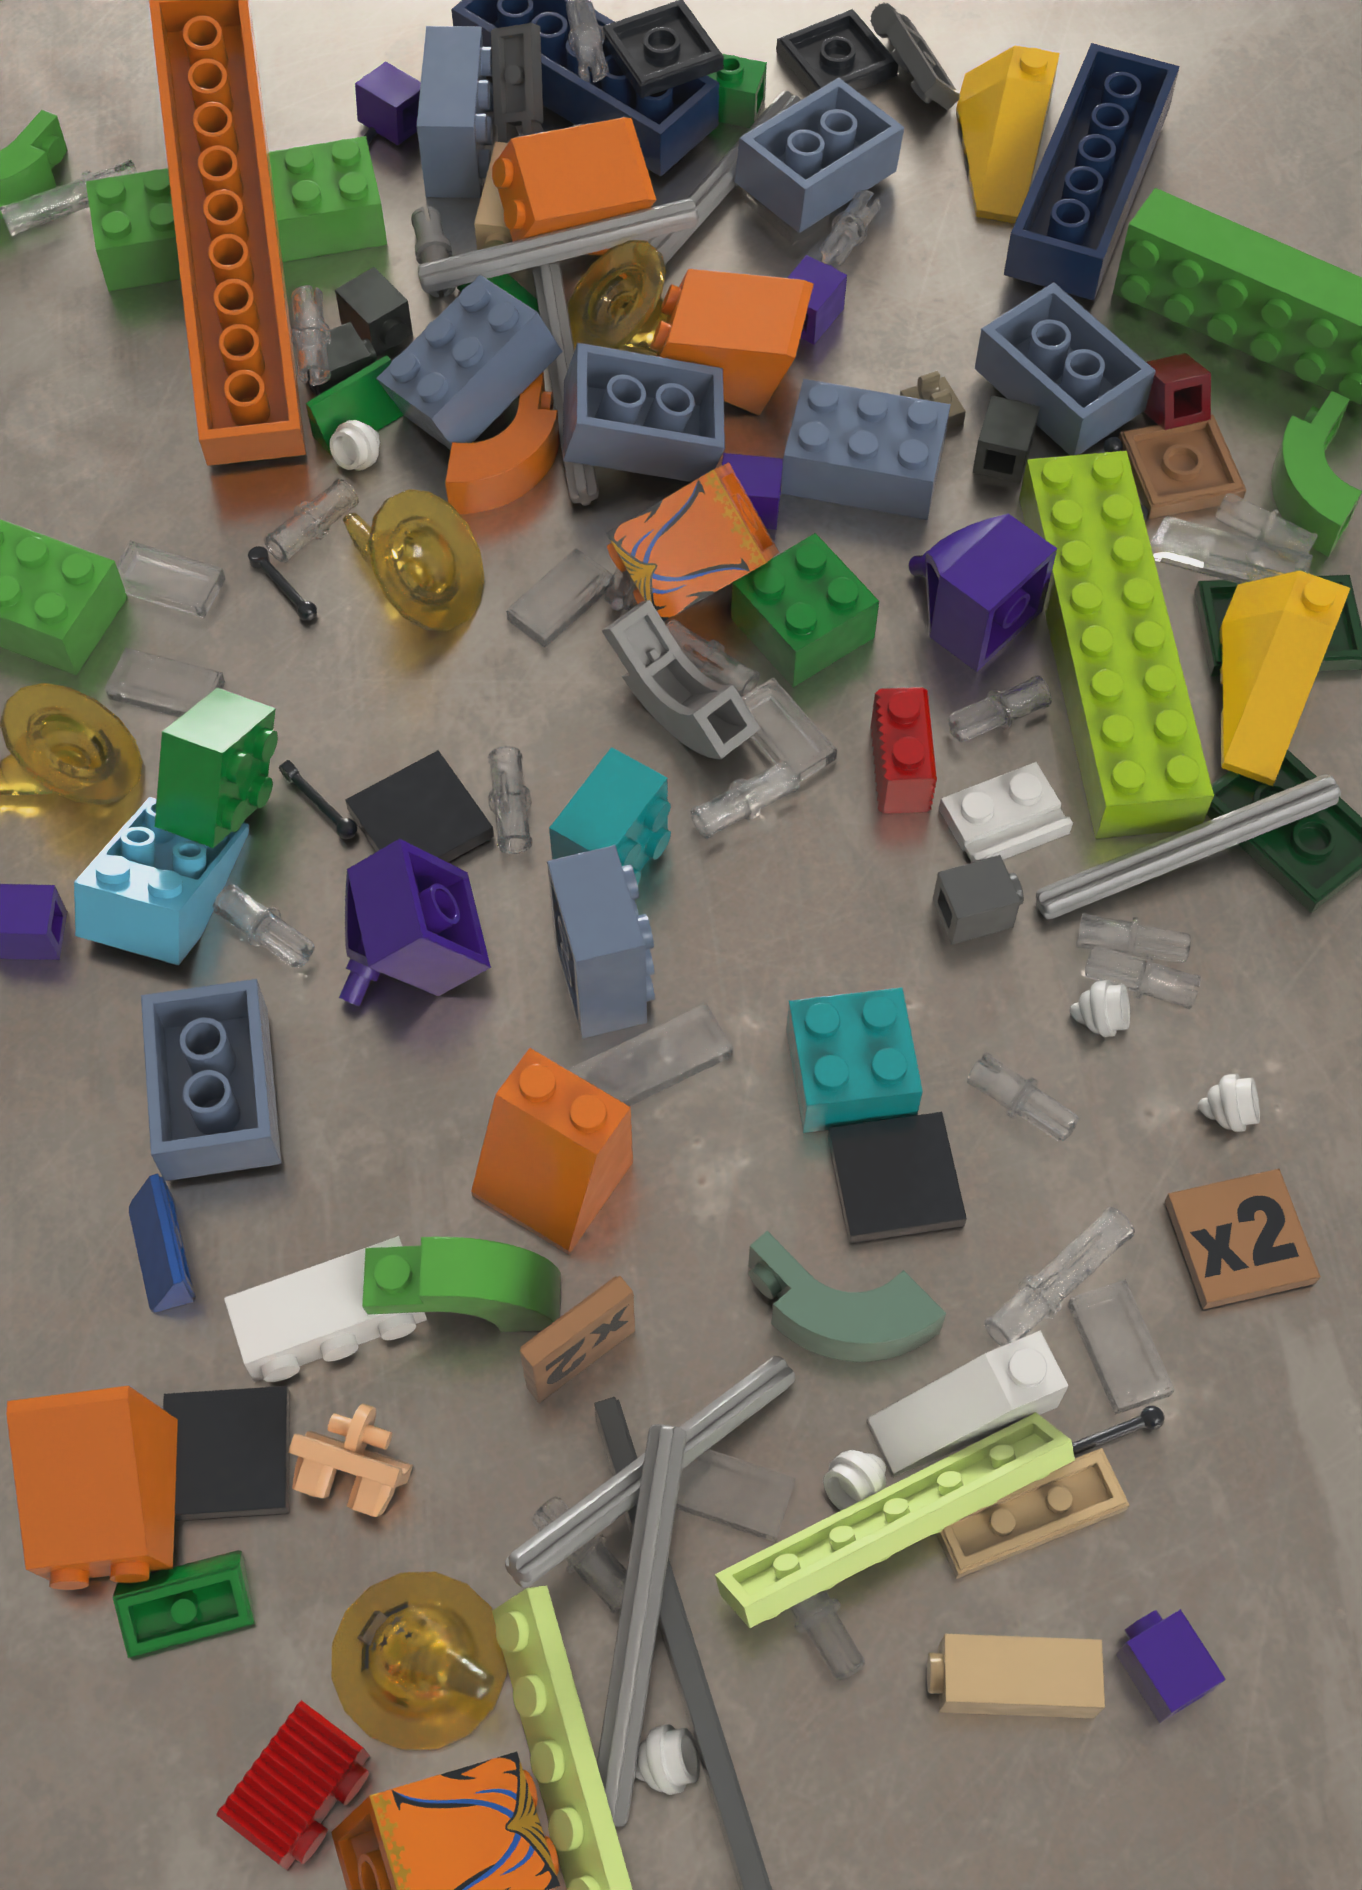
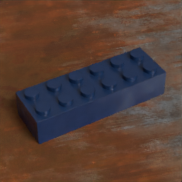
[451,0,719,177]
[1004,43,1180,300]

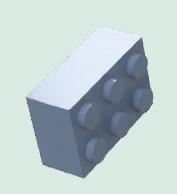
[417,26,494,198]
[735,78,905,233]
[376,275,563,450]
[975,282,1156,455]
[563,343,725,482]
[781,379,951,520]
[547,845,655,1039]
[141,979,282,1181]

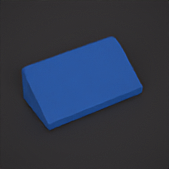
[129,1174,196,1312]

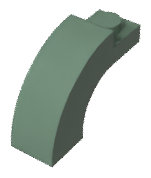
[748,1230,946,1362]

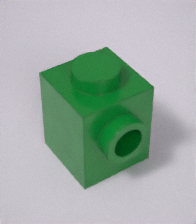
[707,54,767,128]

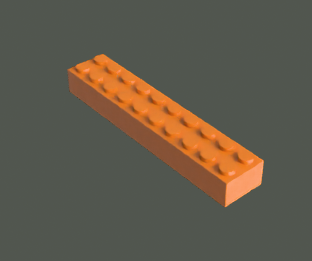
[149,0,306,466]

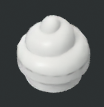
[330,420,380,471]
[1069,980,1130,1037]
[1198,1074,1260,1132]
[823,1450,886,1510]
[635,1724,700,1795]

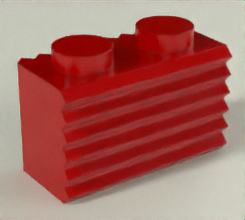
[870,687,937,814]
[216,1700,370,1870]

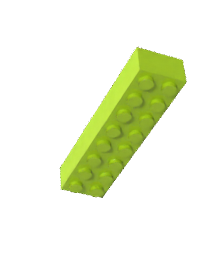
[1019,451,1214,839]

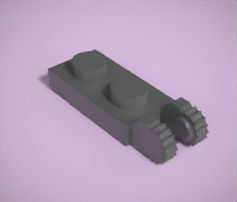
[870,2,960,110]
[491,23,544,143]

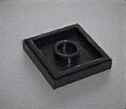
[600,0,724,99]
[776,9,899,94]
[345,750,494,862]
[828,1112,967,1243]
[163,1386,290,1521]

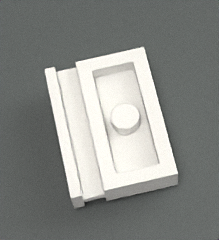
[939,762,1073,863]

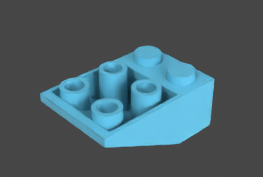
[74,797,249,965]

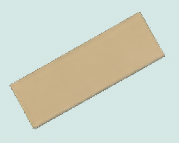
[936,1448,1130,1579]

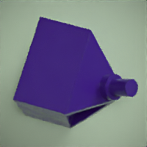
[909,513,1057,672]
[339,838,491,1006]

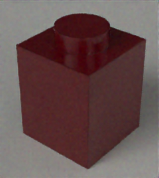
[1143,353,1211,430]

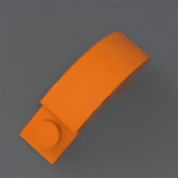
[445,371,560,514]

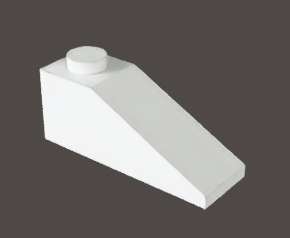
[867,1330,1069,1477]

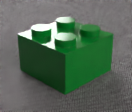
[731,533,879,688]
[154,688,278,848]

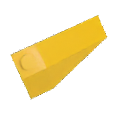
[956,45,1060,224]
[1220,570,1350,786]

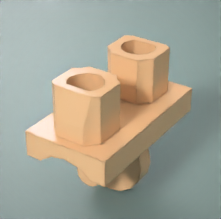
[288,1403,413,1517]

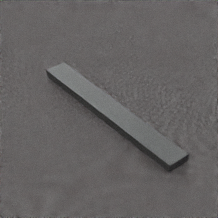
[594,1397,772,1890]

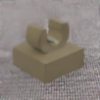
[900,371,966,430]

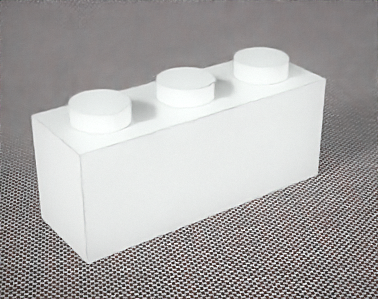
[224,1236,427,1382]

